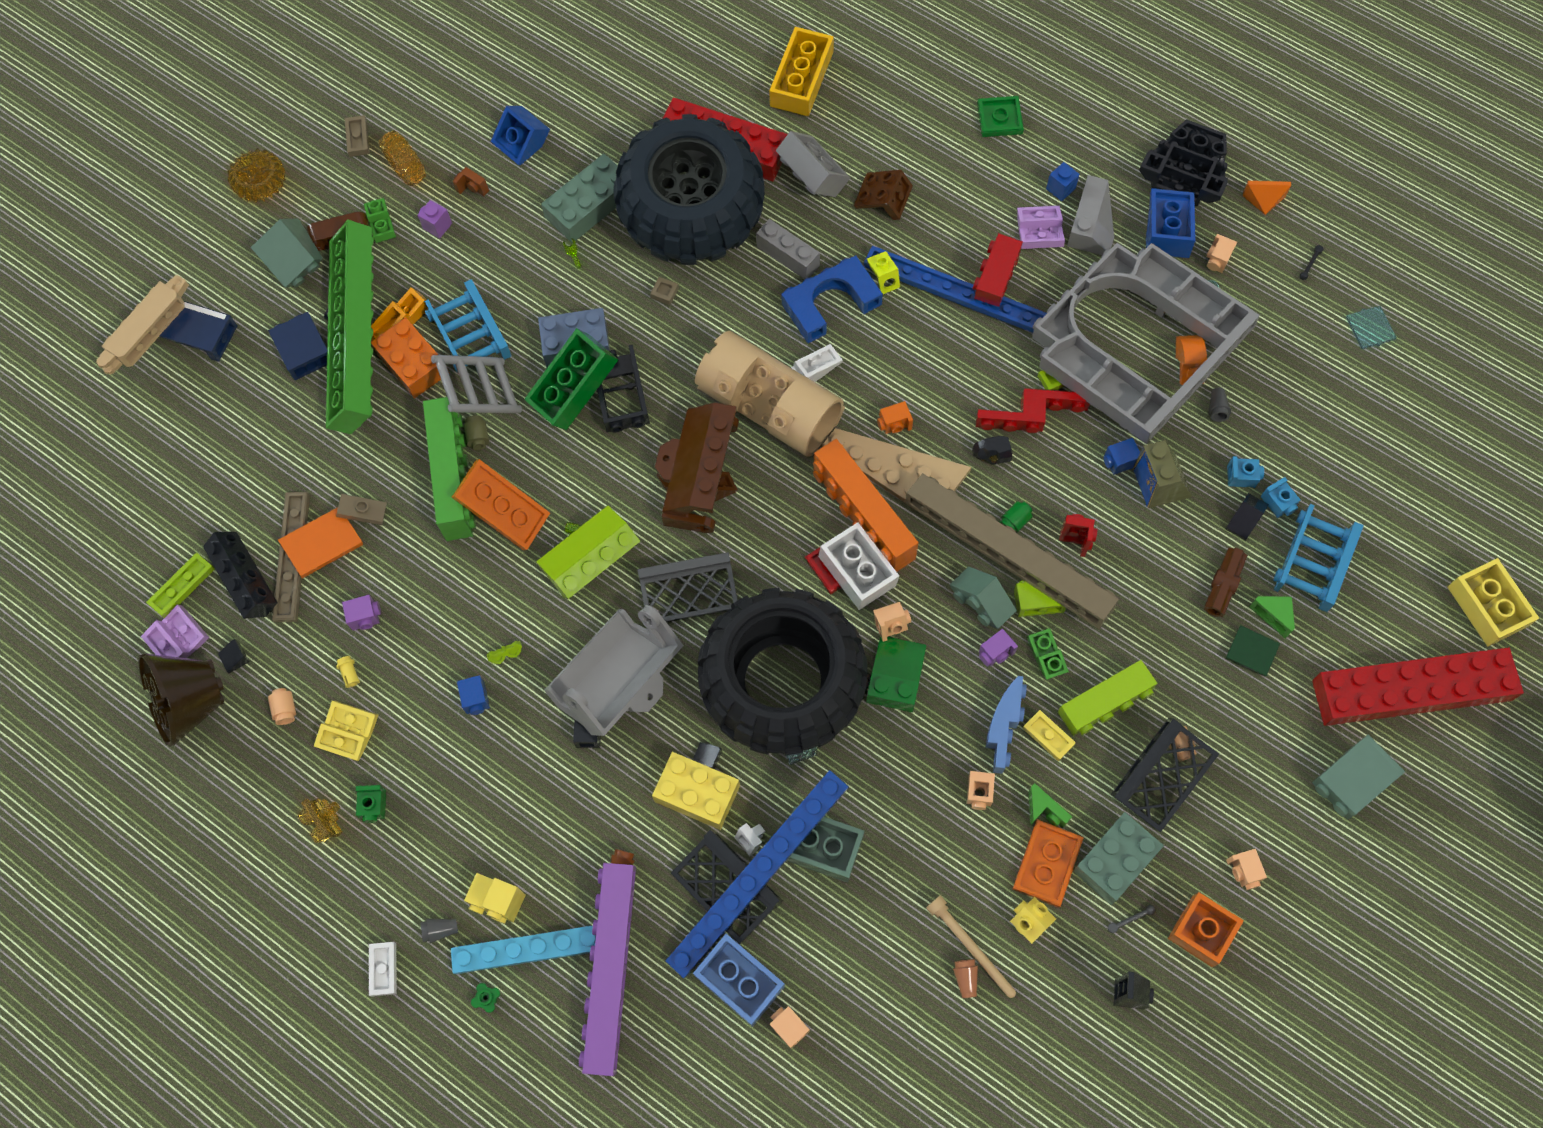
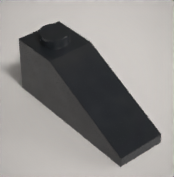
[1113,971,1154,1010]

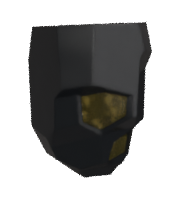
[972,436,1012,465]

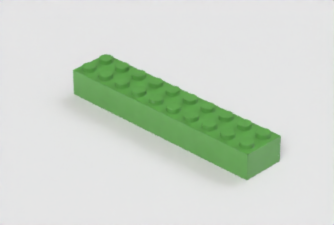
[326,220,374,434]

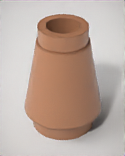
[953,959,978,998]

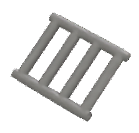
[431,355,522,413]

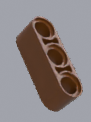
[306,212,369,251]

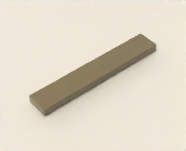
[272,492,310,623]

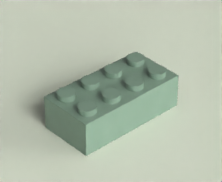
[541,153,618,243]

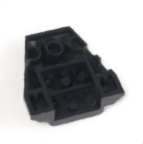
[1139,119,1228,207]

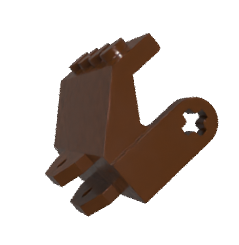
[655,402,739,533]

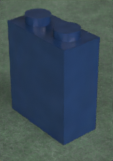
[268,312,328,380]

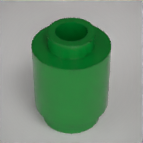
[999,501,1033,533]

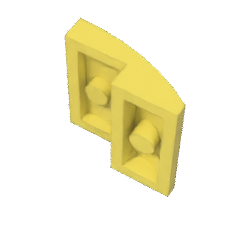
[314,701,378,761]

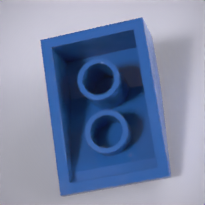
[1146,188,1195,258]

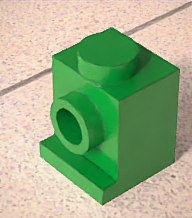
[356,785,386,823]

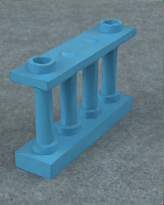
[425,279,512,373]
[1273,504,1364,612]

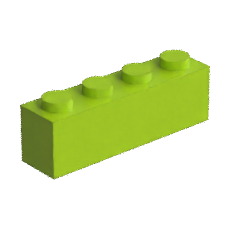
[1058,660,1158,736]

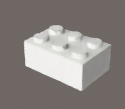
[818,522,899,610]

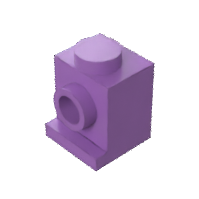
[979,629,1018,666]

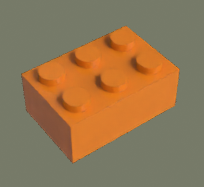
[371,317,450,399]

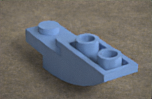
[985,676,1027,774]

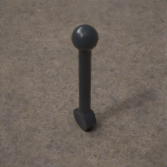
[1299,245,1324,280]

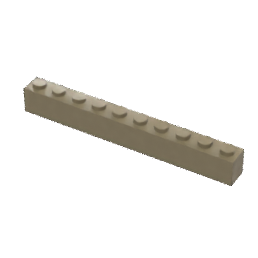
[905,473,1119,630]

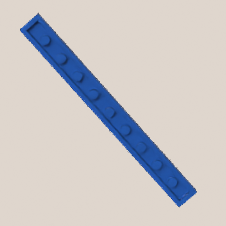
[864,245,1047,333]
[666,770,849,978]

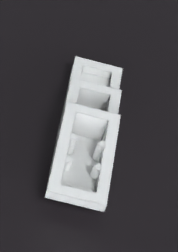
[791,344,843,382]

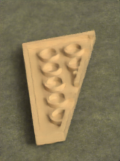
[822,428,971,503]

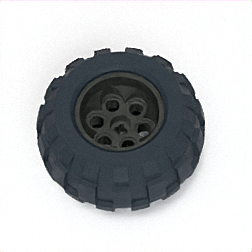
[613,114,765,265]

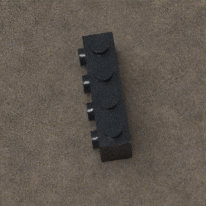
[203,531,278,619]

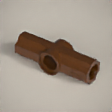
[1204,548,1247,617]

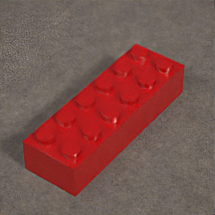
[662,97,788,182]

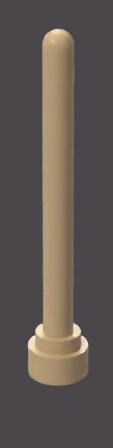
[926,895,1016,998]

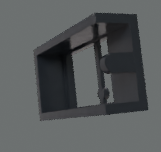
[597,344,650,433]

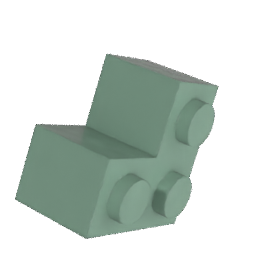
[950,566,1017,629]

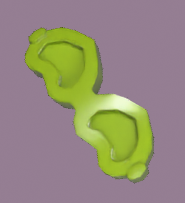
[487,641,522,664]

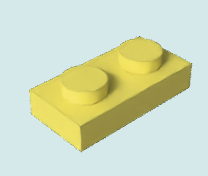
[1023,710,1076,762]

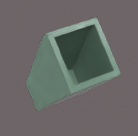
[251,218,323,288]
[1312,734,1405,820]

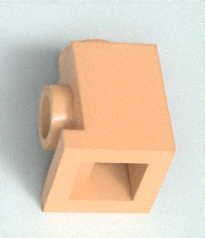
[1206,234,1237,273]
[873,602,911,642]
[966,771,995,810]
[1226,849,1267,890]

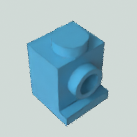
[1227,456,1264,487]
[1261,477,1301,518]

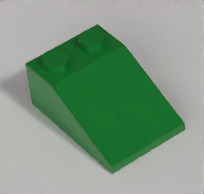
[866,636,926,713]

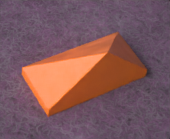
[1243,181,1291,215]

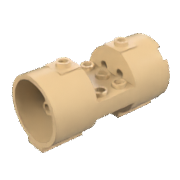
[695,331,845,457]

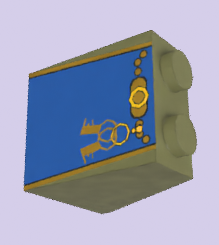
[1133,440,1192,508]

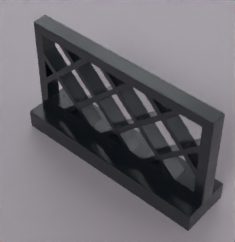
[1110,717,1219,832]
[671,830,783,944]

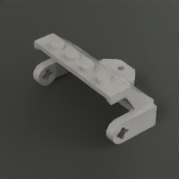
[544,605,684,736]

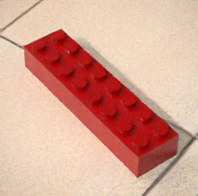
[1312,647,1524,726]

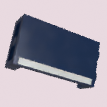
[159,301,238,362]

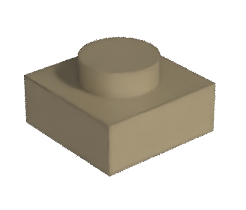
[650,277,679,305]

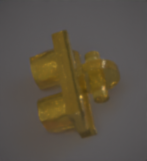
[297,798,342,843]

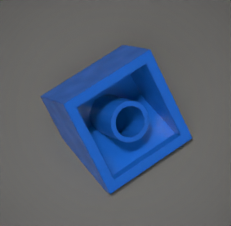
[490,106,550,165]

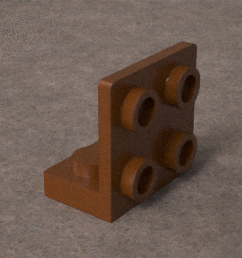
[854,170,913,220]

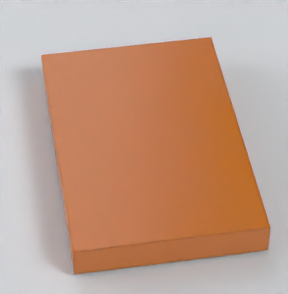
[278,507,363,579]
[1012,819,1084,908]

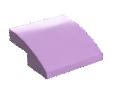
[1017,206,1065,249]
[141,605,209,658]

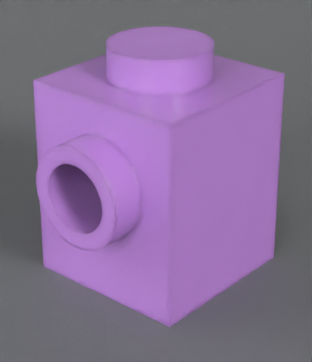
[417,200,452,239]
[342,595,381,631]

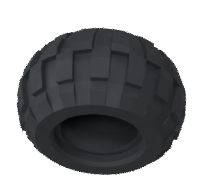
[698,588,867,756]

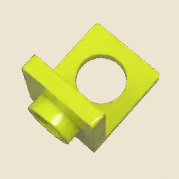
[867,251,900,294]

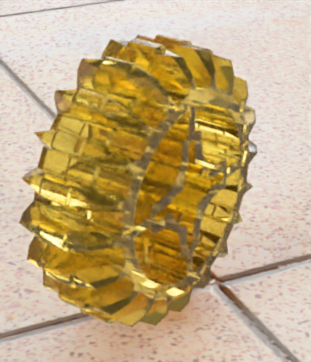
[379,130,426,186]
[227,148,286,203]

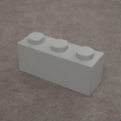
[756,219,820,279]

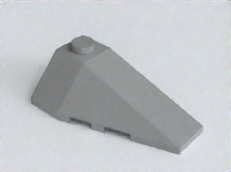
[1067,175,1114,255]

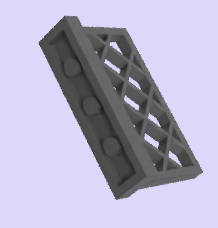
[637,552,738,622]

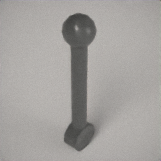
[1107,905,1156,933]

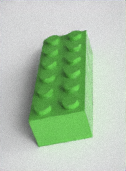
[423,397,476,541]

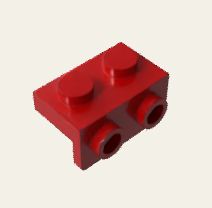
[1059,514,1098,557]

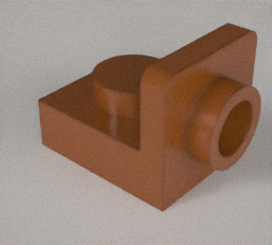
[453,167,489,196]

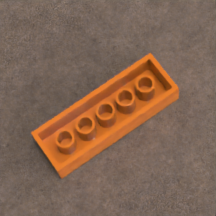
[813,438,919,572]

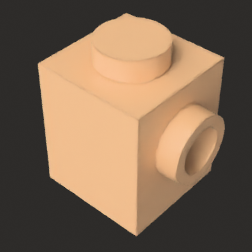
[770,1006,810,1049]

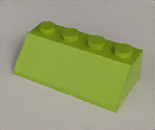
[536,505,640,599]

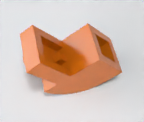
[1176,335,1207,385]

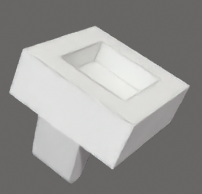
[734,823,766,856]

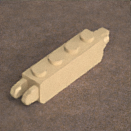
[96,274,189,375]

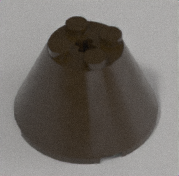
[138,654,224,747]

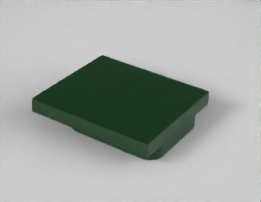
[1225,625,1280,677]

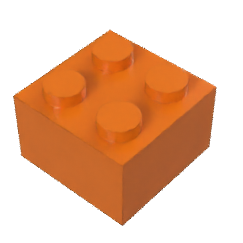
[1167,892,1244,967]

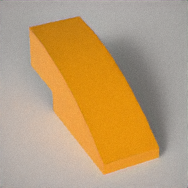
[371,287,432,341]

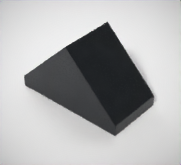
[1226,493,1269,541]

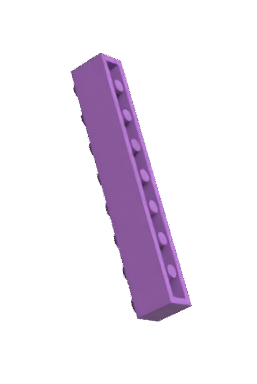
[579,863,636,1076]

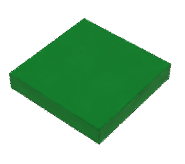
[977,96,1024,137]

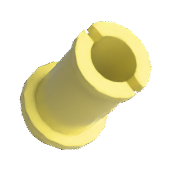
[336,656,360,688]

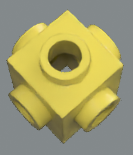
[1010,897,1056,944]

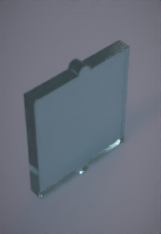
[1346,306,1397,349]

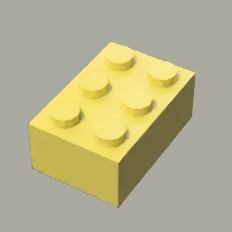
[1448,558,1539,647]
[652,752,740,830]

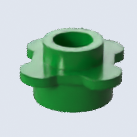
[471,983,500,1013]

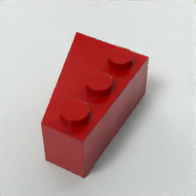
[973,233,1023,307]

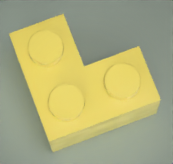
[464,873,526,924]

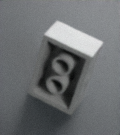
[776,131,850,197]

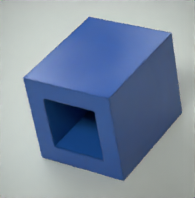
[1046,162,1080,201]
[1104,438,1140,475]
[457,675,490,715]

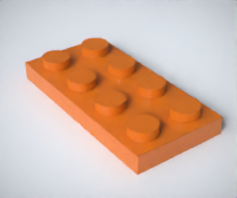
[452,459,550,550]

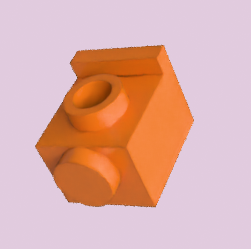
[877,401,913,434]

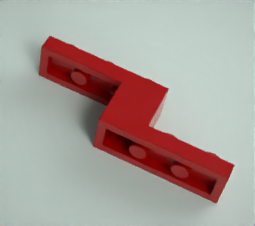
[976,389,1090,433]

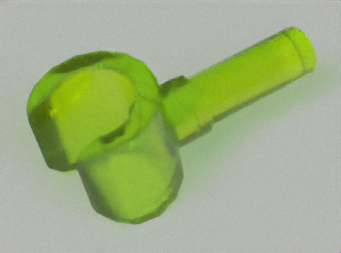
[563,238,582,269]

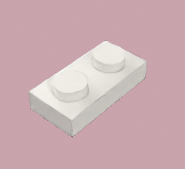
[369,942,397,997]

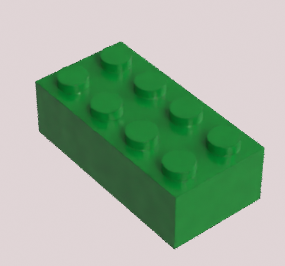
[524,328,618,430]

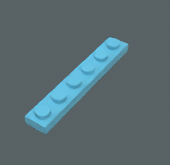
[451,926,596,974]

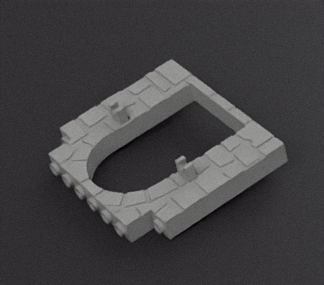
[1032,243,1260,444]

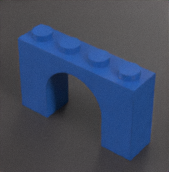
[781,255,883,344]

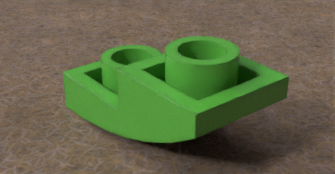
[364,198,396,243]
[1026,628,1069,680]

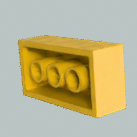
[769,27,834,117]

